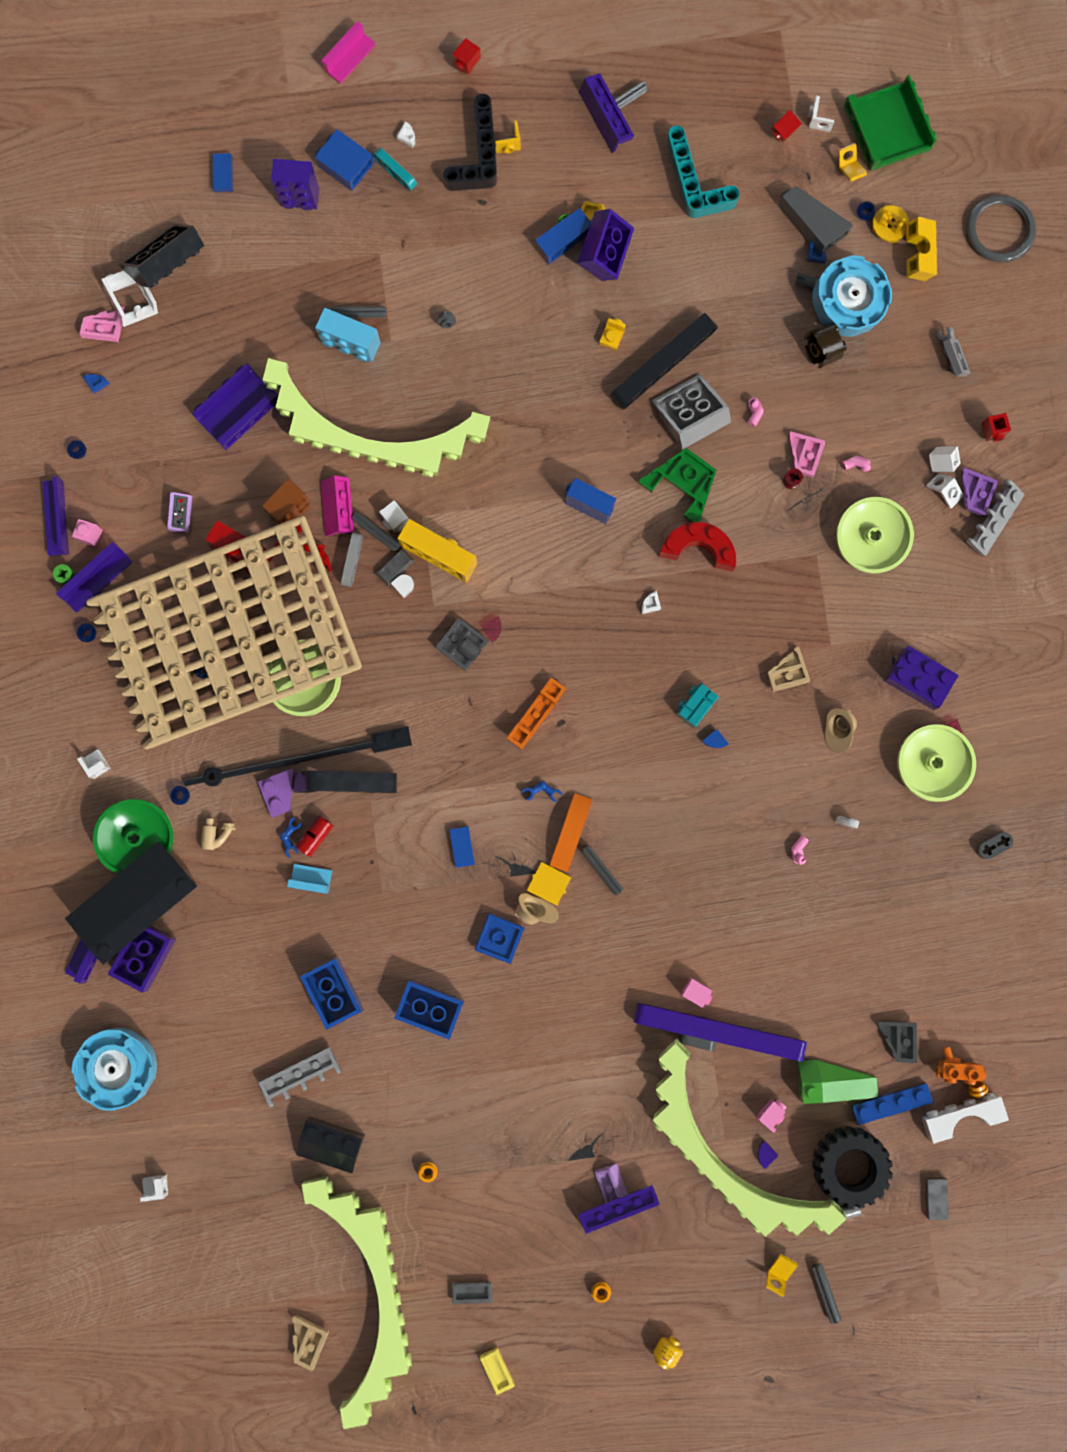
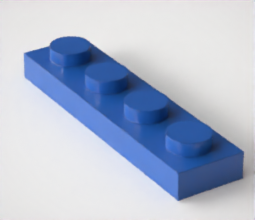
[851,1083,933,1125]

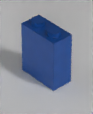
[315,129,374,191]
[564,478,616,524]

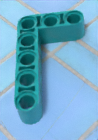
[667,125,740,218]

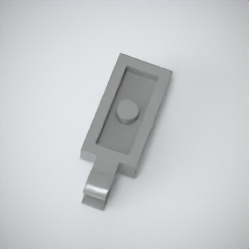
[937,327,971,377]

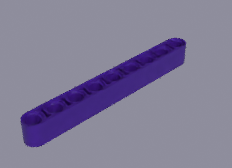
[633,1003,807,1062]

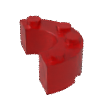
[659,522,736,572]

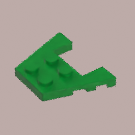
[638,448,717,522]

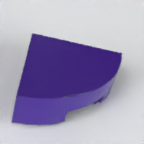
[758,1140,779,1169]

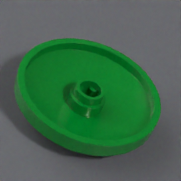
[93,798,173,874]

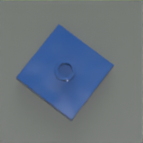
[475,913,525,964]

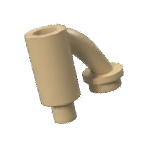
[201,818,236,850]

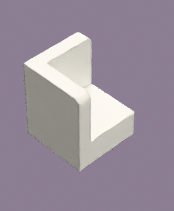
[929,446,960,472]
[77,750,111,779]
[140,1175,168,1202]

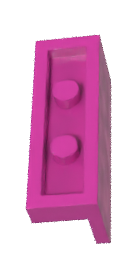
[321,21,375,83]
[321,475,354,536]

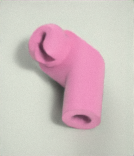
[748,397,764,427]
[842,456,871,472]
[791,835,809,865]

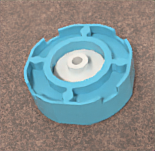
[812,255,892,337]
[72,1027,157,1111]

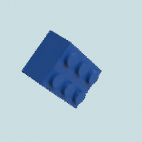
[300,957,364,1030]
[394,979,465,1040]

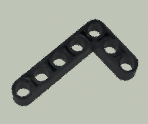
[443,93,497,191]
[293,770,397,793]

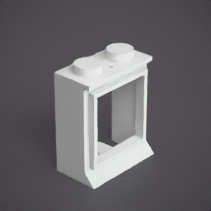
[101,270,158,327]

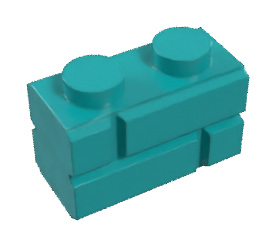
[676,683,719,728]

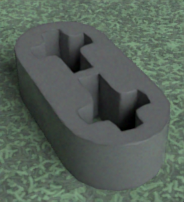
[976,832,1013,859]
[679,1034,717,1051]

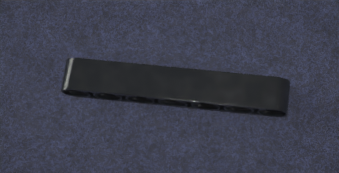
[610,313,718,410]

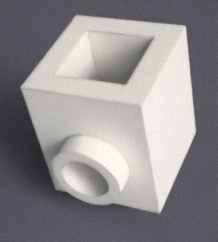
[380,500,409,533]

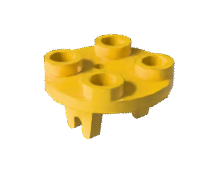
[872,205,909,243]

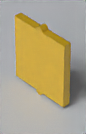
[527,862,571,906]

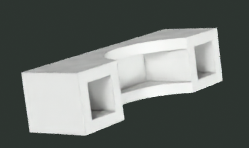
[921,1093,1009,1144]

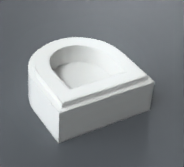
[391,575,414,598]

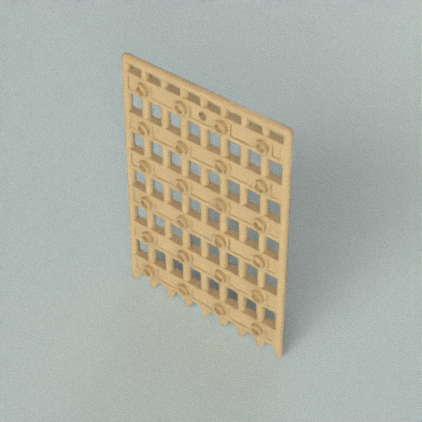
[86,516,362,750]

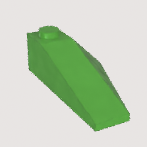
[797,1060,878,1104]

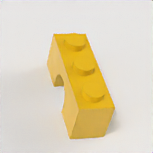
[906,217,937,282]

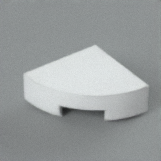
[397,121,415,148]
[642,591,661,614]
[835,816,859,829]

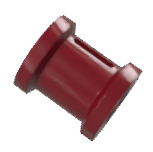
[783,468,803,490]

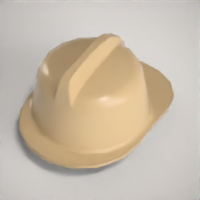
[825,708,857,753]
[514,893,559,925]

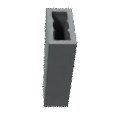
[778,186,853,255]

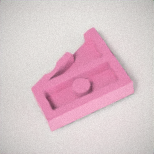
[80,306,125,342]
[789,431,825,478]

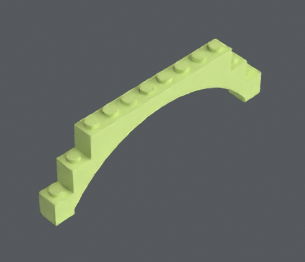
[263,358,490,478]
[653,1039,846,1237]
[302,1176,412,1429]

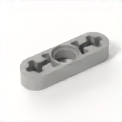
[341,532,363,587]

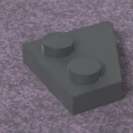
[878,1021,917,1063]

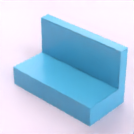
[287,864,332,894]

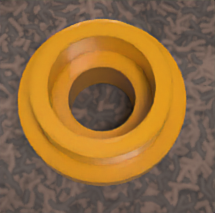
[968,1081,988,1098]
[418,1162,438,1182]
[591,1282,611,1303]

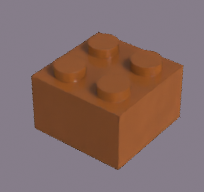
[262,478,311,524]

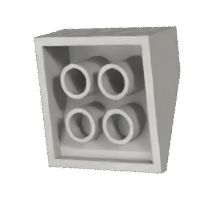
[652,374,731,449]

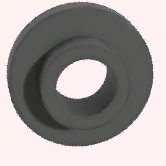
[437,311,456,328]

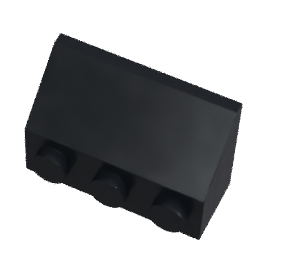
[296,1116,365,1174]

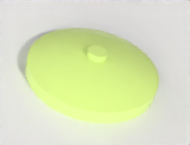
[836,497,914,574]
[267,639,341,717]
[897,724,976,802]

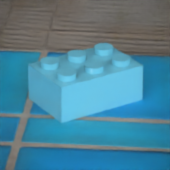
[315,308,381,363]

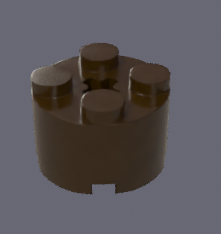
[804,323,847,368]

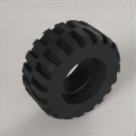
[812,1127,893,1209]

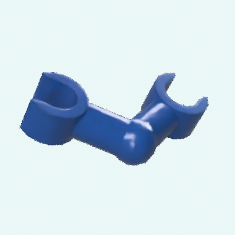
[522,781,562,802]
[280,817,302,858]

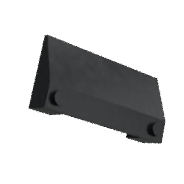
[65,841,197,965]

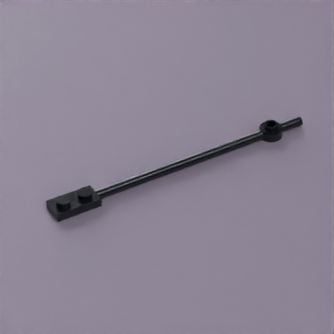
[184,726,412,787]

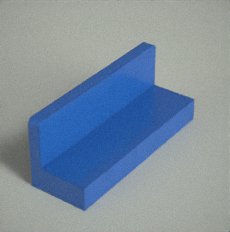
[536,209,591,265]

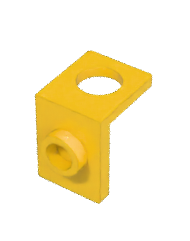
[495,120,521,153]
[838,143,867,182]
[766,1254,798,1297]

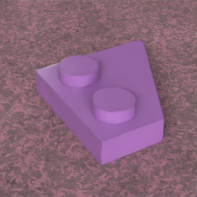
[961,468,998,517]
[258,768,295,818]

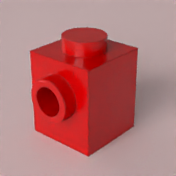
[452,38,481,75]
[771,110,802,142]
[981,413,1011,442]

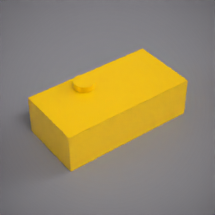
[397,519,477,583]

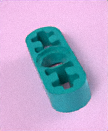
[372,147,417,191]

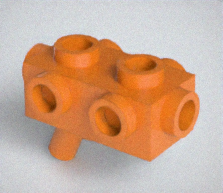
[935,1047,986,1084]

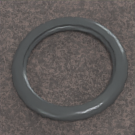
[966,195,1036,262]

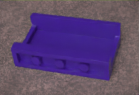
[192,363,278,450]

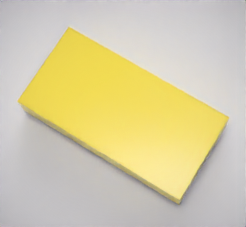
[479,1347,515,1395]

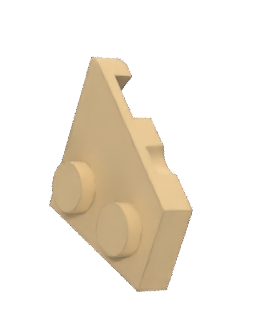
[767,647,810,692]
[292,1315,329,1372]

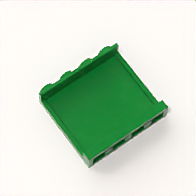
[844,75,937,171]

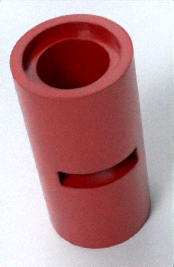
[295,815,334,858]

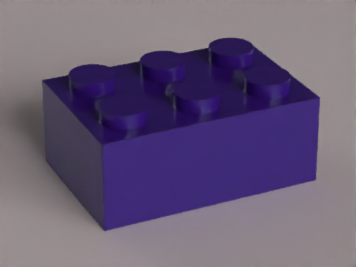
[271,159,319,211]
[577,209,634,281]
[884,646,959,710]
[108,925,176,993]

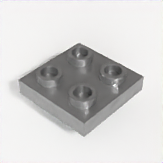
[435,618,489,671]

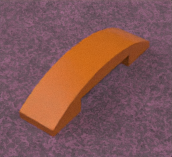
[506,677,567,750]
[550,793,593,872]

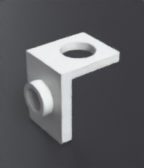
[808,96,834,132]
[926,473,964,508]

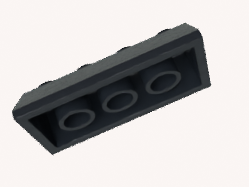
[119,223,205,288]

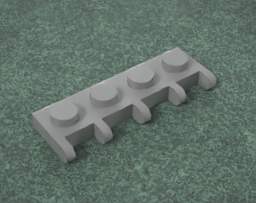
[966,479,1025,556]
[259,1047,342,1107]

